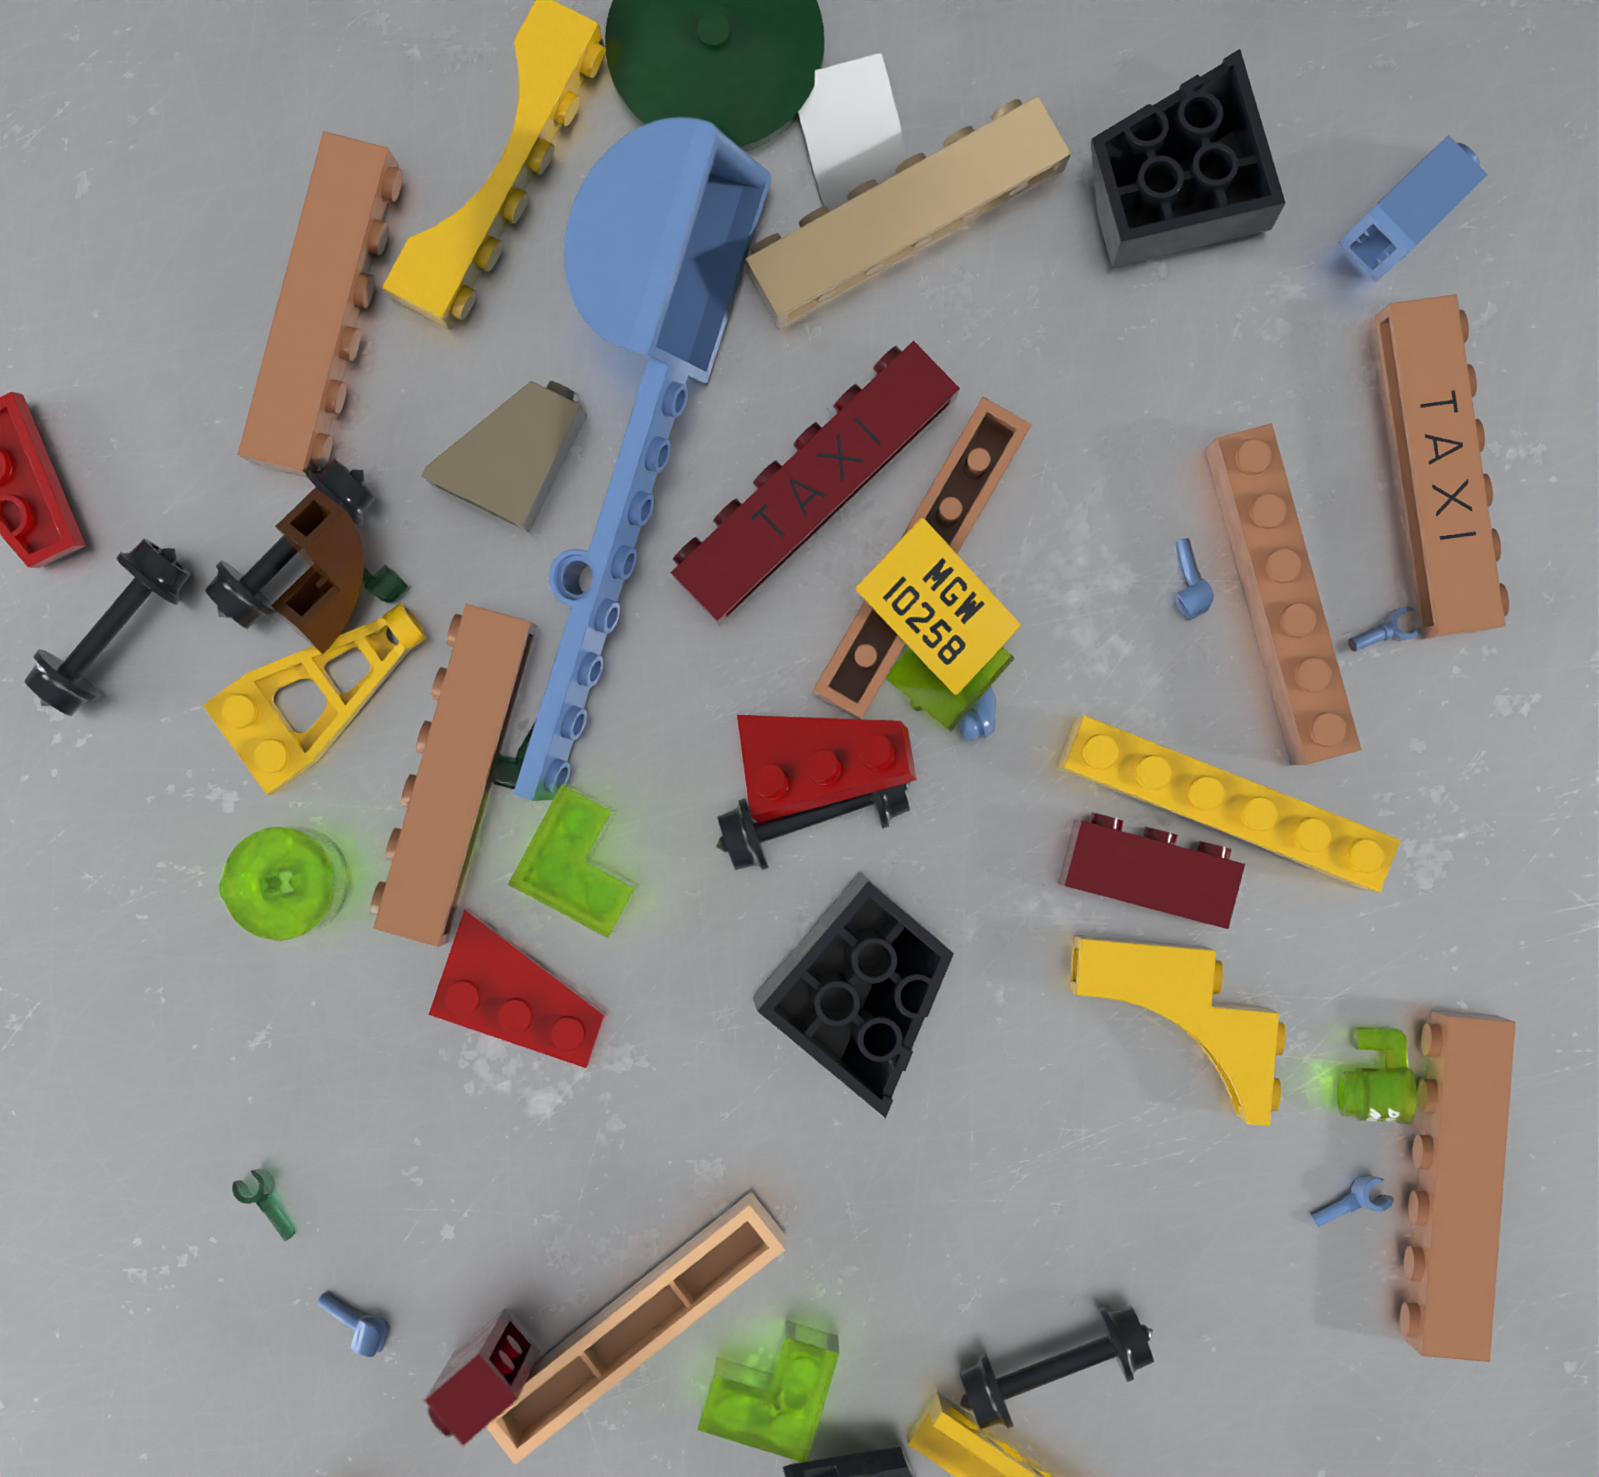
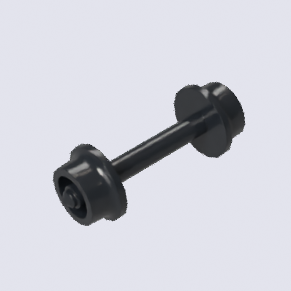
[205,458,376,629]
[24,538,190,716]
[716,782,910,870]
[959,1306,1154,1429]

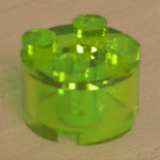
[219,826,349,941]

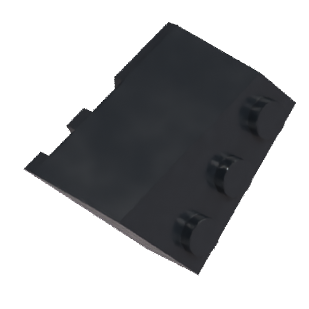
[1091,49,1286,268]
[753,872,954,1118]

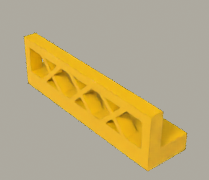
[907,1392,1062,1477]

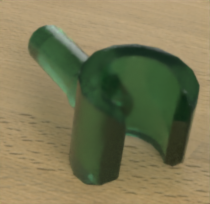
[362,564,408,603]
[491,720,536,789]
[232,1169,296,1242]

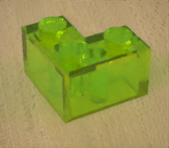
[508,784,640,938]
[697,1320,840,1462]

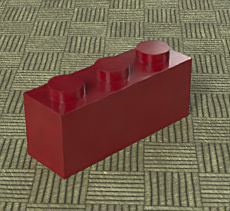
[1058,812,1245,929]
[424,1309,540,1446]

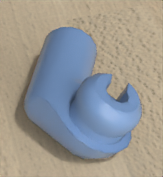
[956,667,996,741]

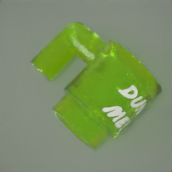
[1337,1028,1417,1124]

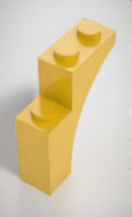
[1069,935,1286,1126]

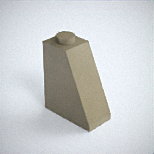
[421,380,587,532]

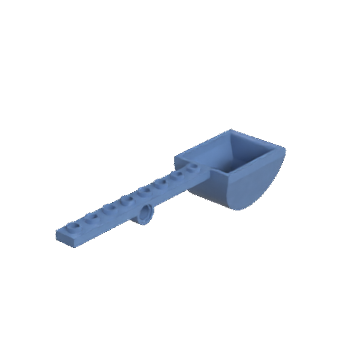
[513,117,771,801]

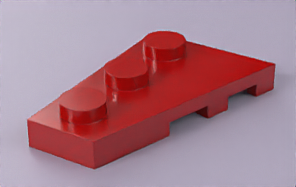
[0,392,86,568]
[737,715,917,823]
[428,908,606,1068]

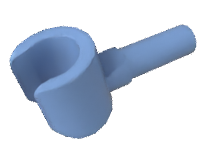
[1175,538,1214,620]
[1348,606,1421,652]
[1312,1175,1394,1227]
[317,1292,388,1357]

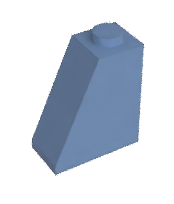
[1339,135,1488,281]

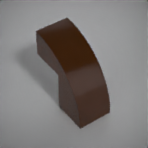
[271,487,364,654]

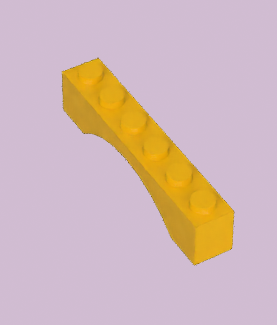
[382,0,606,330]
[1056,715,1401,893]

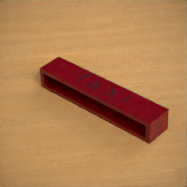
[671,340,960,625]

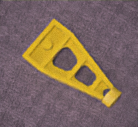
[202,602,428,795]

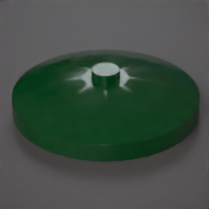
[605,0,825,152]

